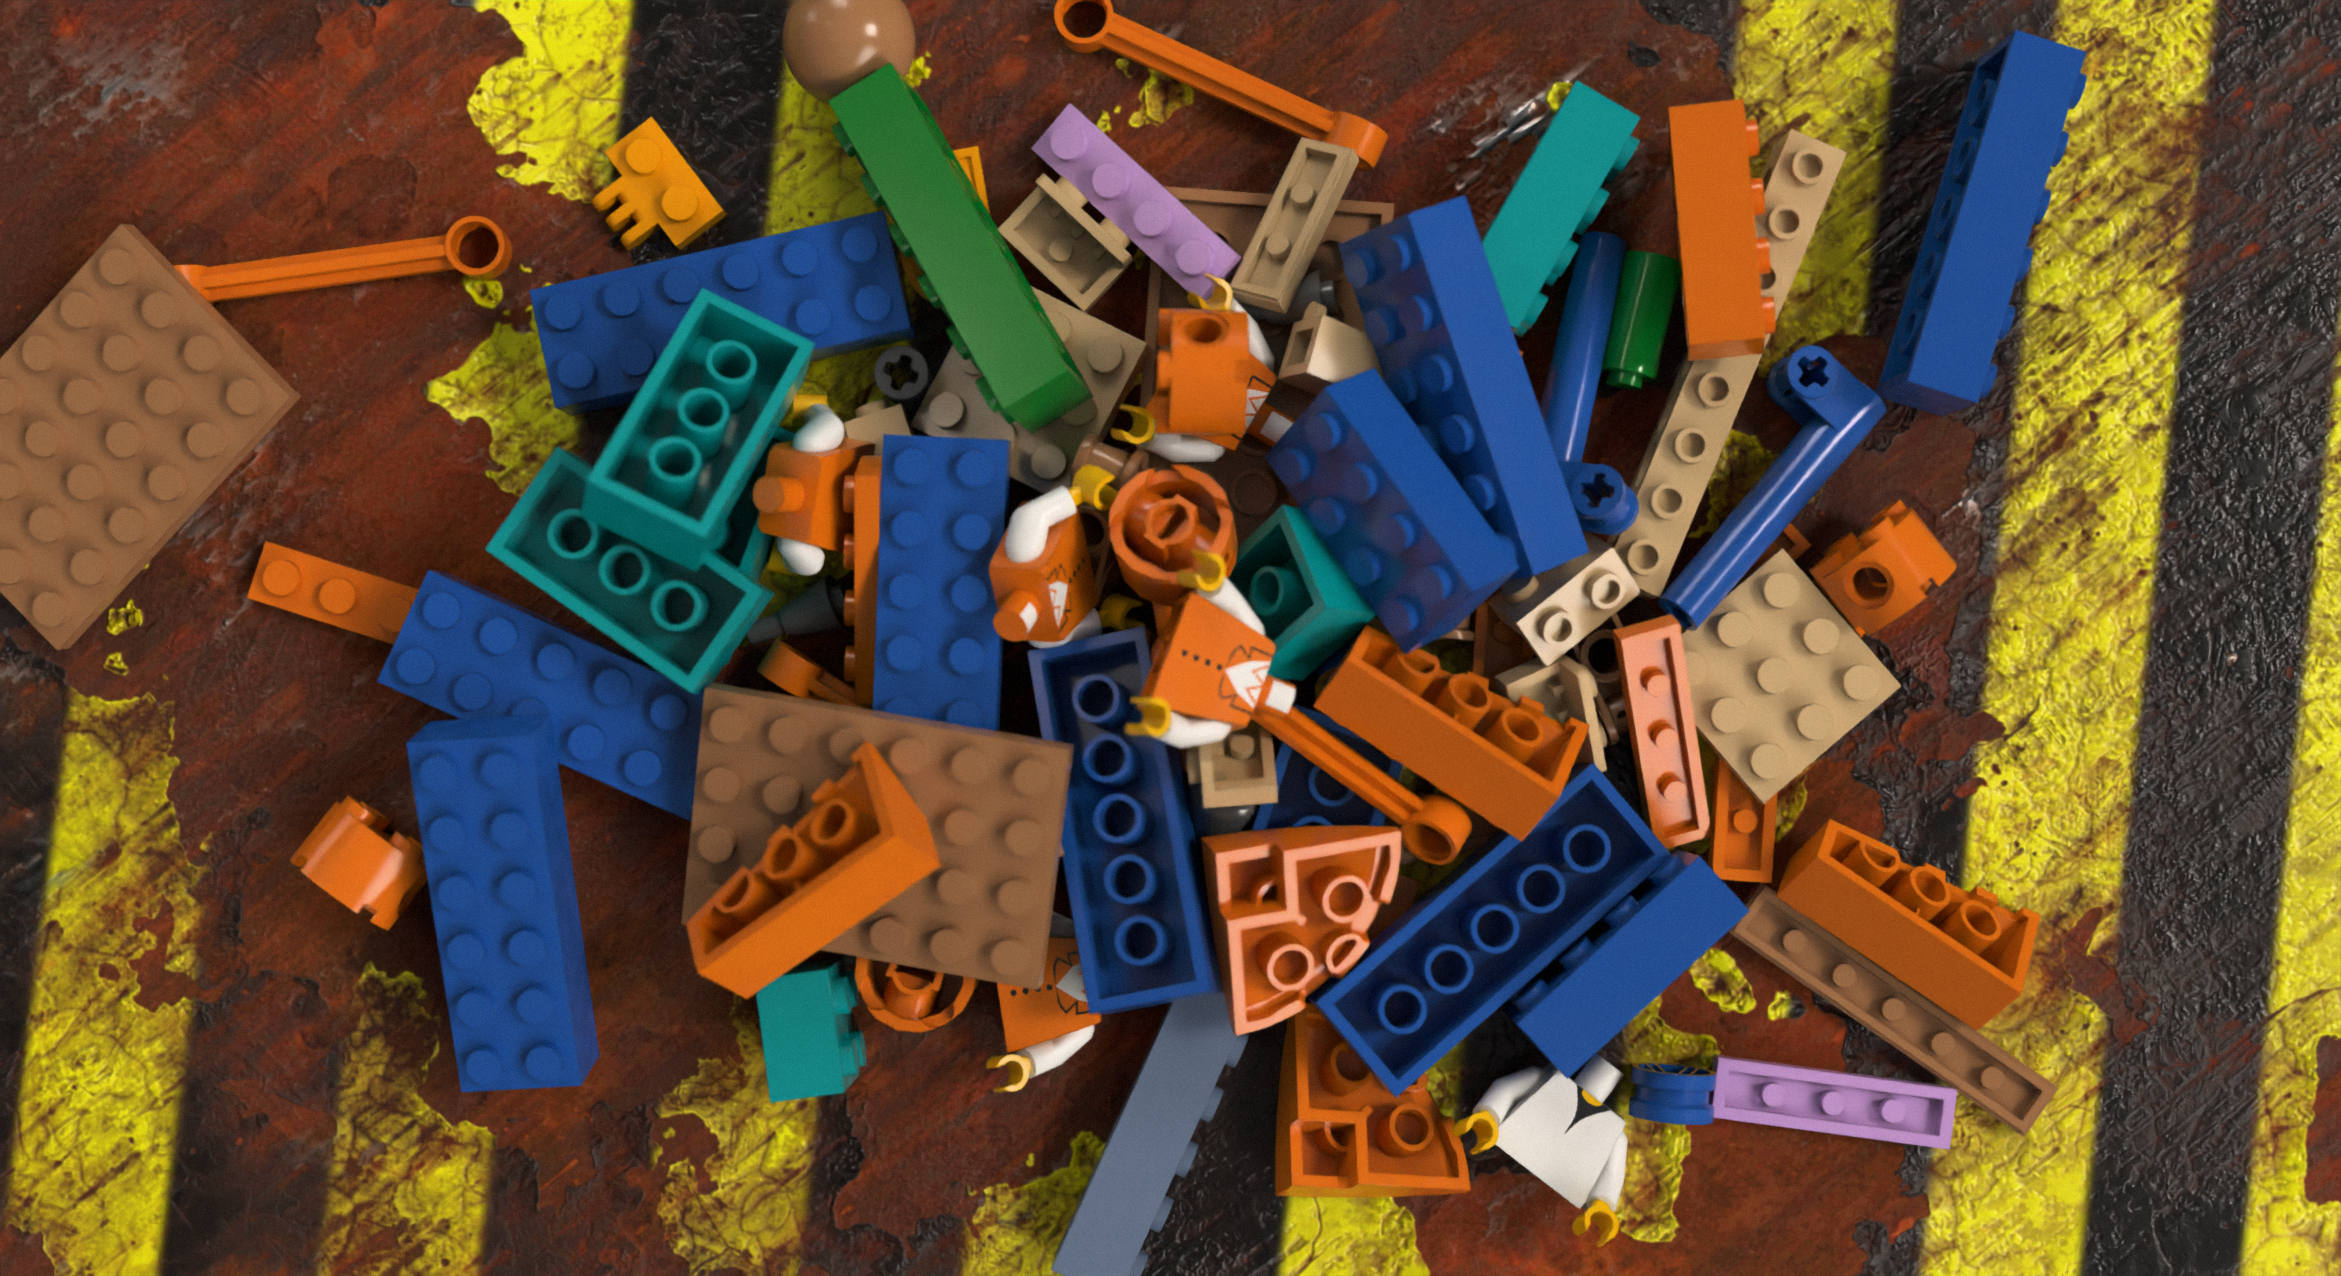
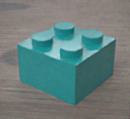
[1228,505,1377,680]
[756,957,867,1103]

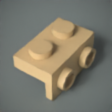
[998,173,1134,313]
[1488,532,1640,665]
[1494,654,1607,772]
[1186,718,1278,808]

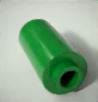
[1601,250,1682,391]

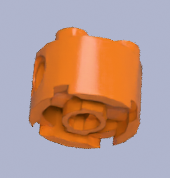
[1156,308,1249,436]
[1109,465,1238,608]
[1809,499,1957,638]
[290,795,428,930]
[855,957,980,1033]

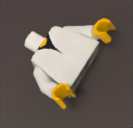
[1452,1053,1628,1247]

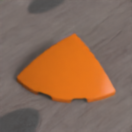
[1201,826,1401,1036]
[1275,1003,1471,1198]

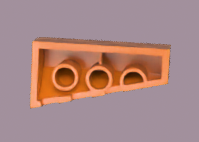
[1668,99,1776,361]
[1313,625,1590,842]
[686,741,941,999]
[1776,819,2041,1031]

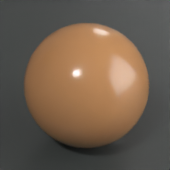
[782,0,916,104]

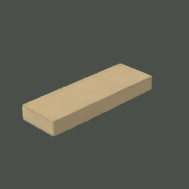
[1230,137,1359,314]

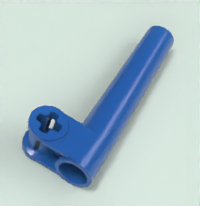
[1539,231,1639,535]
[1658,345,1886,631]

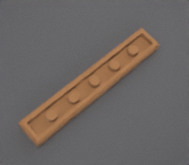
[1728,882,2058,1137]

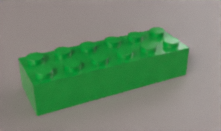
[828,62,1094,434]

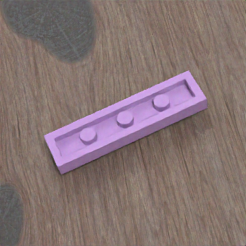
[1031,103,1242,301]
[1709,1054,1957,1150]

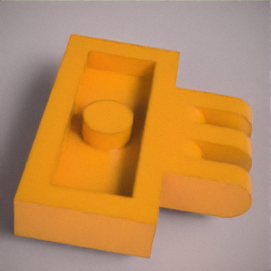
[591,116,727,250]

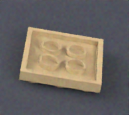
[910,286,1152,495]
[1681,548,1901,804]

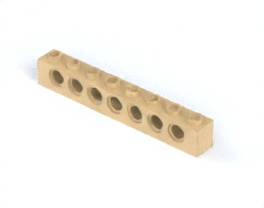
[1607,129,1847,600]

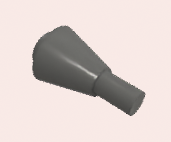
[1237,269,1339,326]
[747,574,851,646]

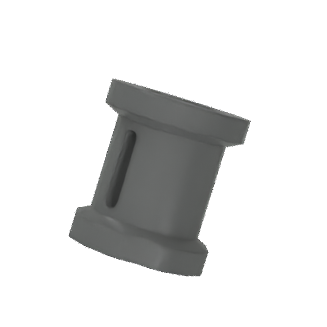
[874,346,934,406]

